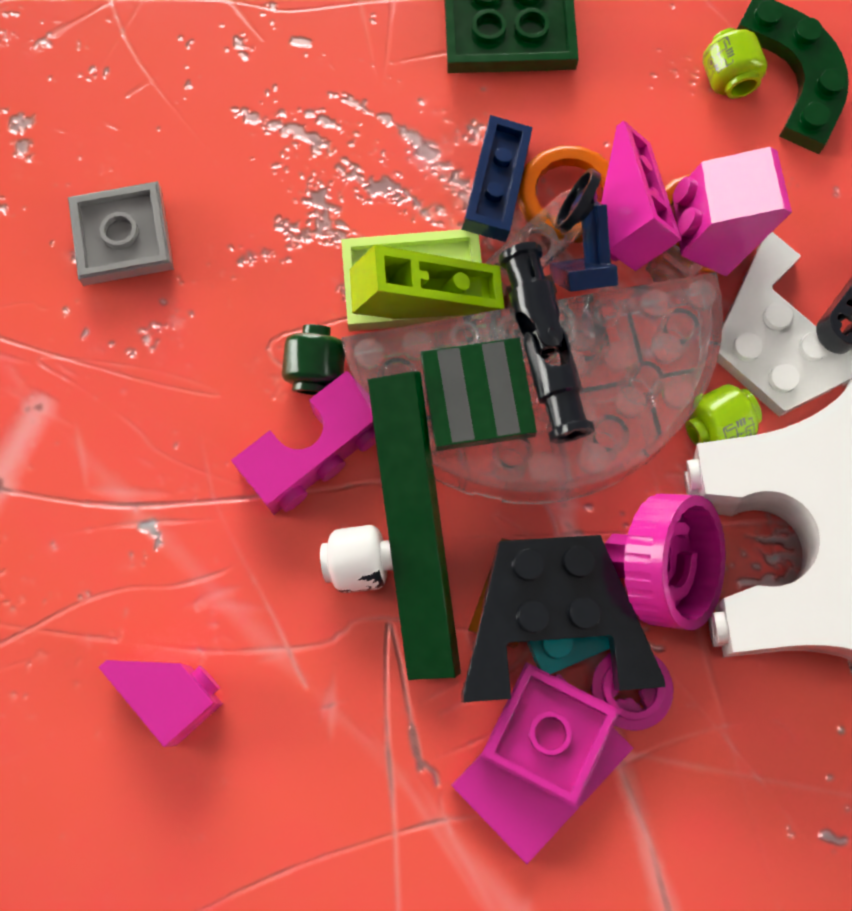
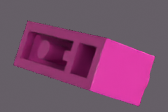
[601,120,681,271]

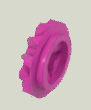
[590,653,673,731]

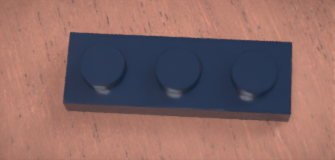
[461,115,533,242]

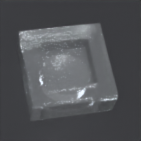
[645,244,703,298]

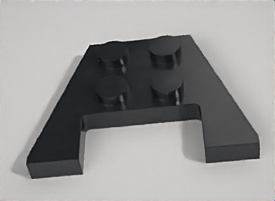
[461,535,666,702]

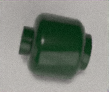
[282,324,346,395]

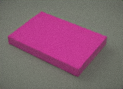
[451,673,633,864]

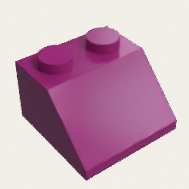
[673,147,792,277]

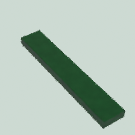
[368,371,461,680]

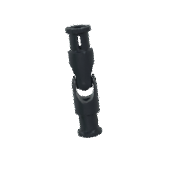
[499,242,595,444]

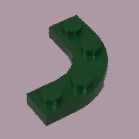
[737,0,849,154]

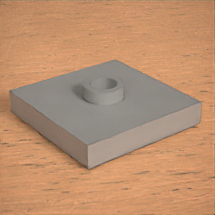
[68,181,174,286]

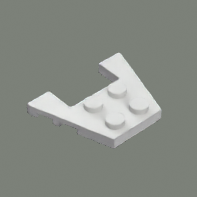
[709,232,852,417]

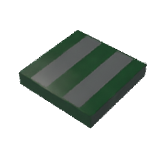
[421,337,537,451]

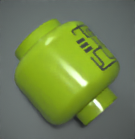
[702,28,767,99]
[685,384,762,445]

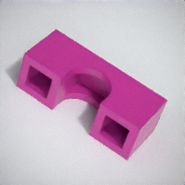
[231,371,376,515]

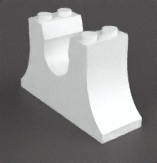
[684,380,852,660]

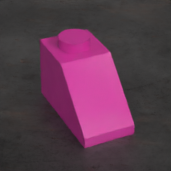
[98,660,223,747]

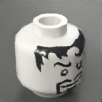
[320,525,393,593]

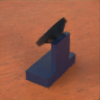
[550,168,618,292]

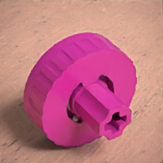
[605,494,726,630]

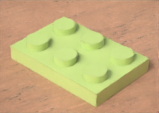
[341,229,487,331]

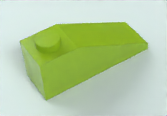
[349,245,504,319]

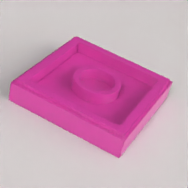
[480,662,621,808]

